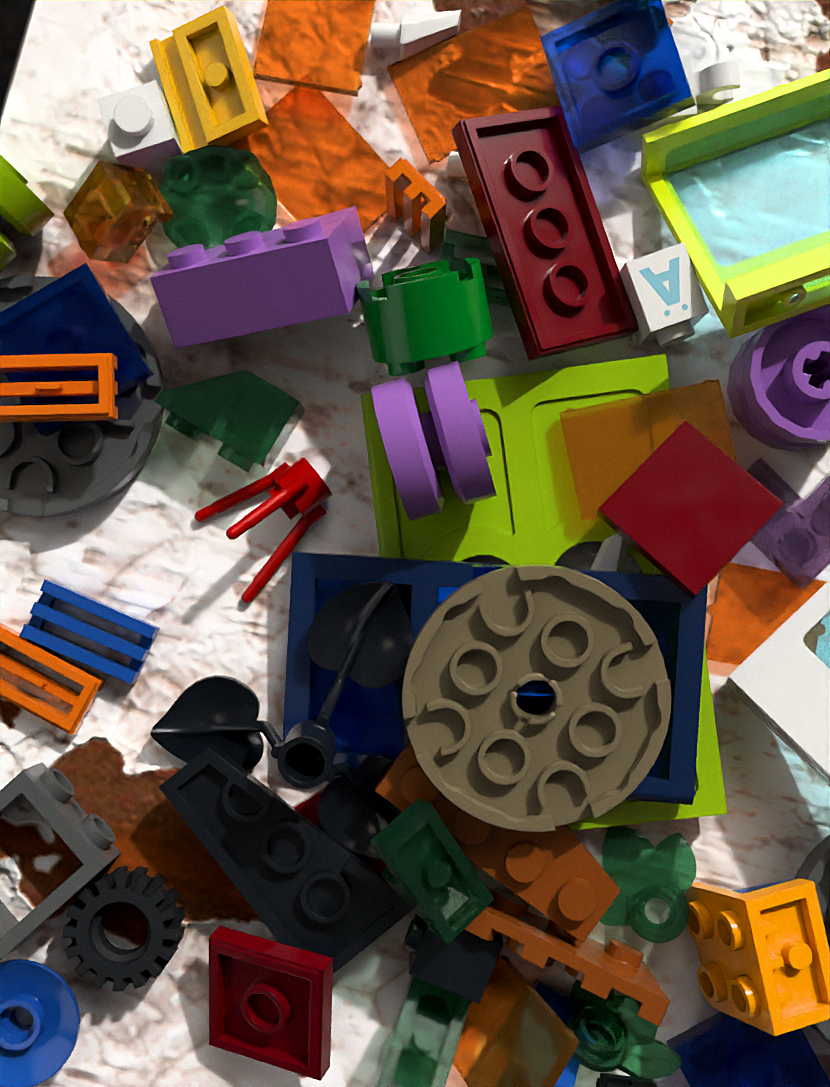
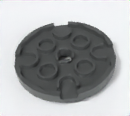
[0,273,165,517]

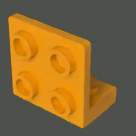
[684,878,830,1036]

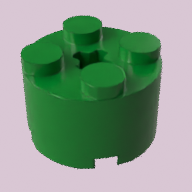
[356,258,494,376]

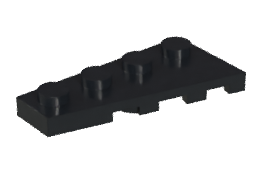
[159,745,415,974]

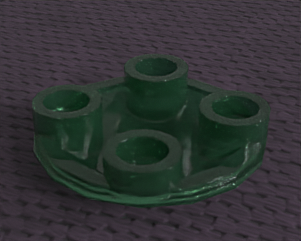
[157,145,278,250]

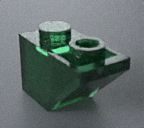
[154,370,305,473]

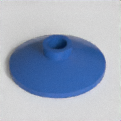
[0,959,80,1087]

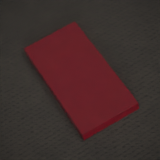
[451,105,639,361]

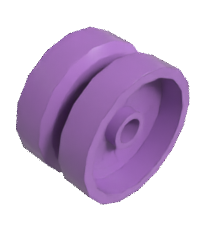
[727,304,830,452]
[371,361,497,521]

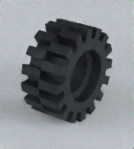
[63,866,186,991]

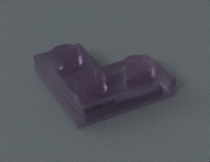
[745,457,830,589]

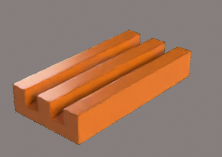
[384,157,447,256]
[0,353,118,423]
[0,623,107,735]

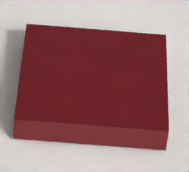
[597,420,784,600]
[209,926,333,1081]

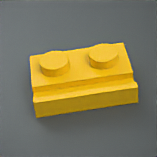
[149,5,269,160]

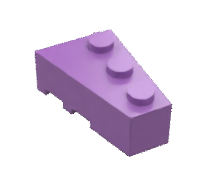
[150,206,375,349]

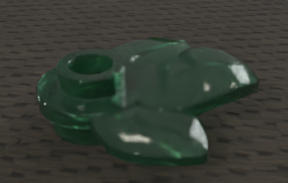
[599,825,697,943]
[564,979,683,1082]

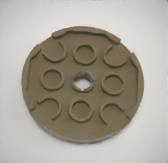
[402,564,671,832]

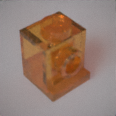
[63,160,174,264]

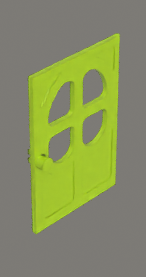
[361,354,728,849]

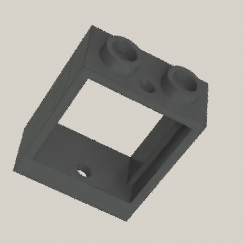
[0,762,121,960]

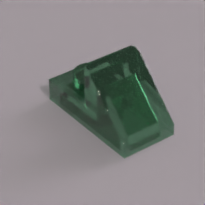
[370,797,495,945]
[374,975,471,1087]

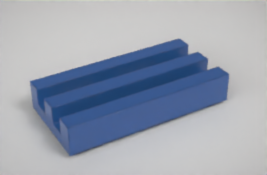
[19,579,160,684]

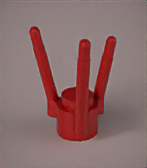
[194,457,332,604]

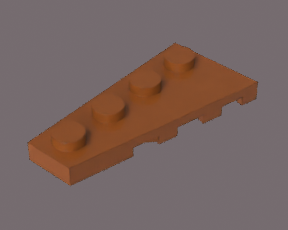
[375,740,620,943]
[412,865,670,1027]

